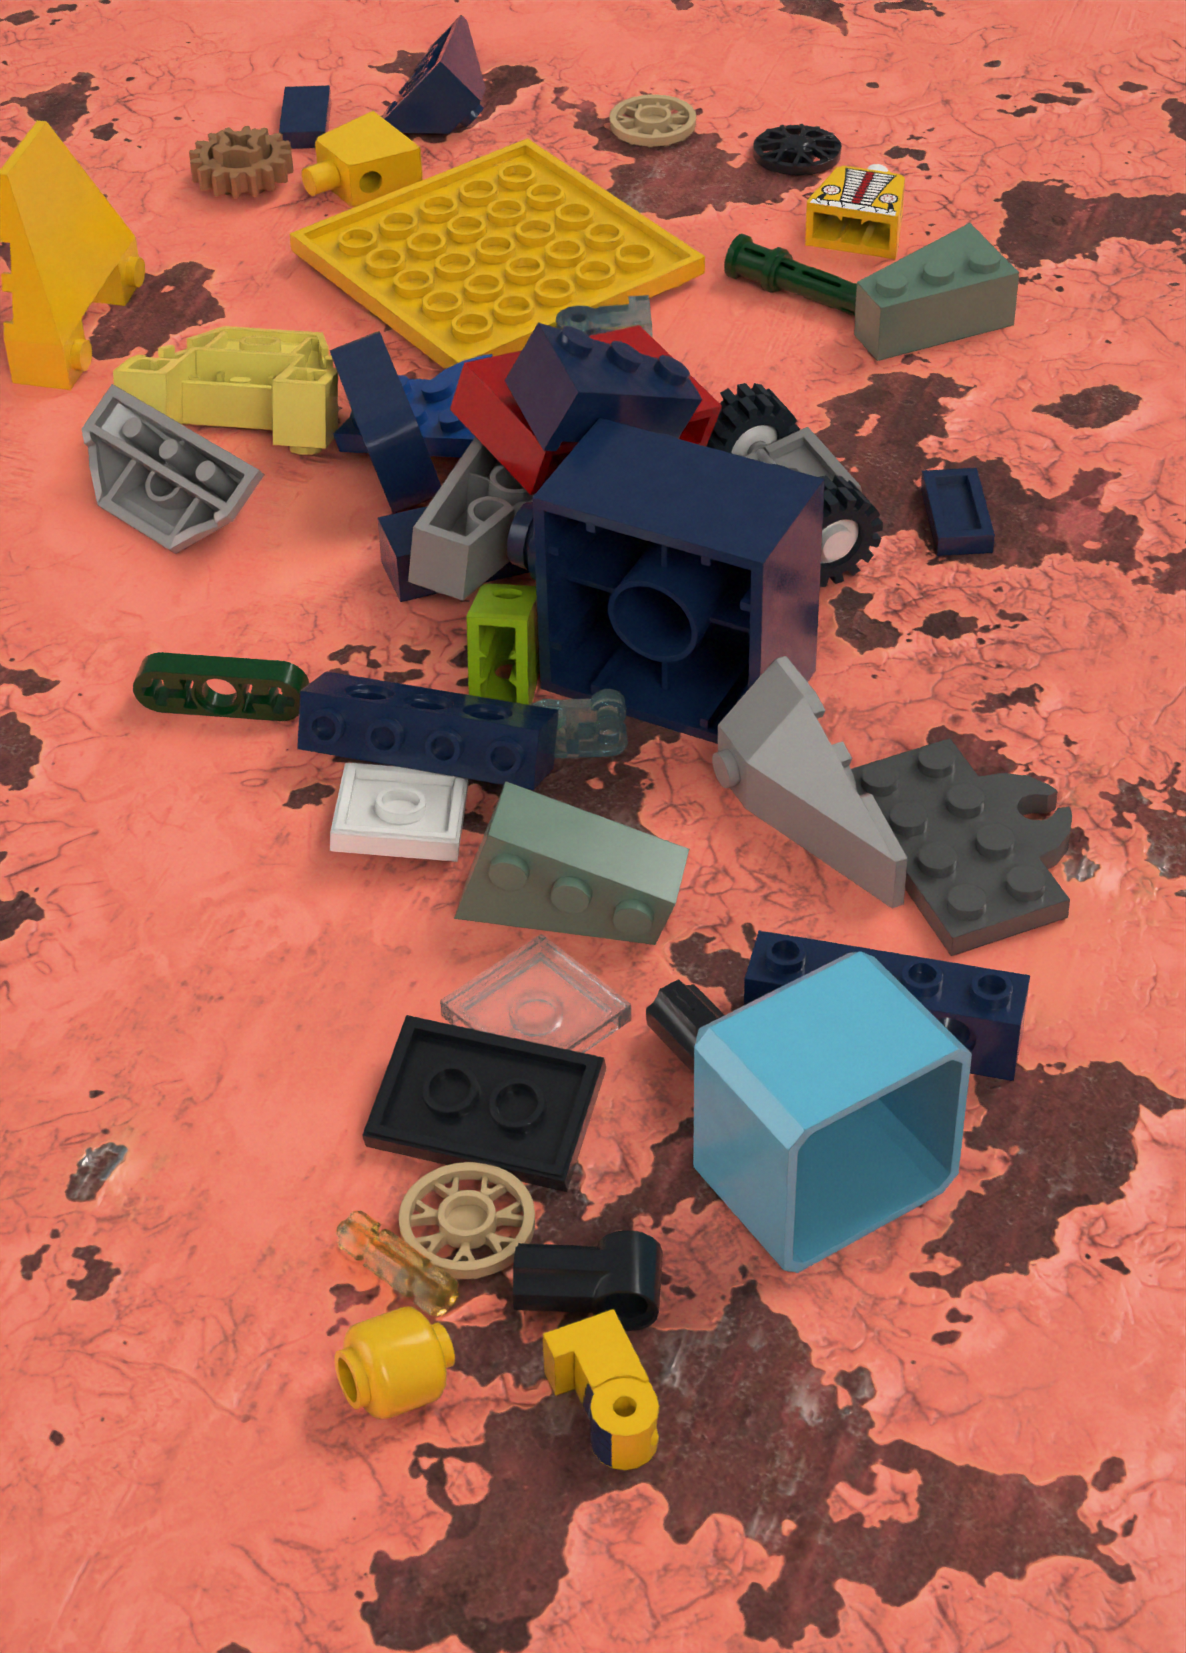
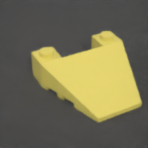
[113,326,338,455]

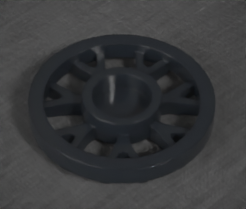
[753,123,841,175]

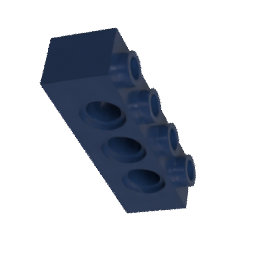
[297,671,559,790]
[744,930,1030,1081]

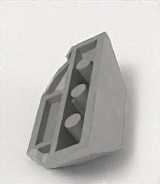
[81,384,265,554]

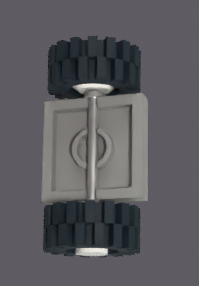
[706,383,883,587]

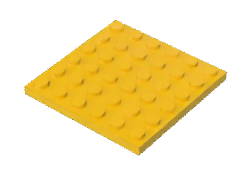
[289,138,705,369]

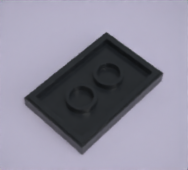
[362,1015,606,1192]

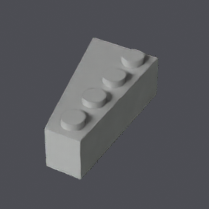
[408,437,535,600]

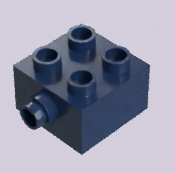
[507,418,825,744]

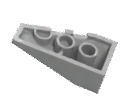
[712,656,907,909]

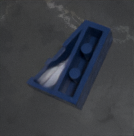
[505,323,703,451]

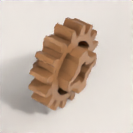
[189,126,294,198]

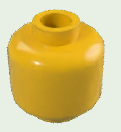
[334,1306,455,1419]

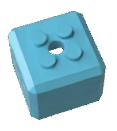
[693,951,972,1273]

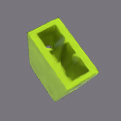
[466,583,540,705]

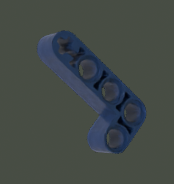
[330,331,441,514]

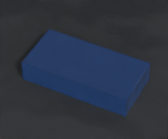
[279,85,332,149]
[921,468,995,556]

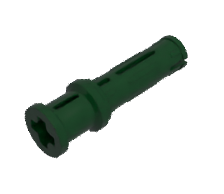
[724,233,857,316]

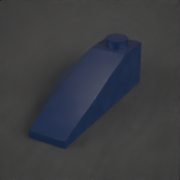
[382,15,486,134]

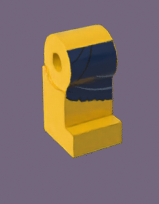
[543,1309,659,1470]

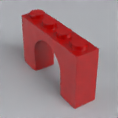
[450,325,722,495]

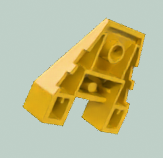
[0,120,145,390]

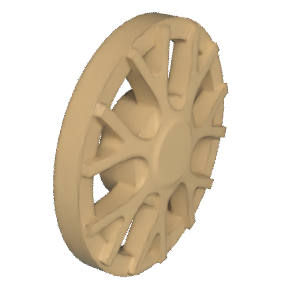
[610,94,696,148]
[399,1162,535,1279]

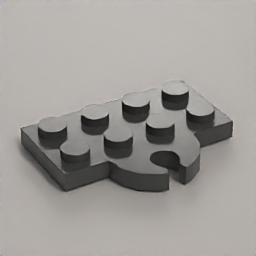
[851,738,1072,956]

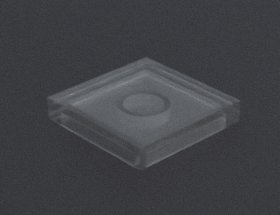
[440,934,632,1053]

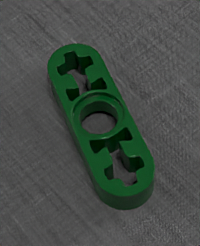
[133,652,310,721]

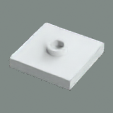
[330,762,468,862]

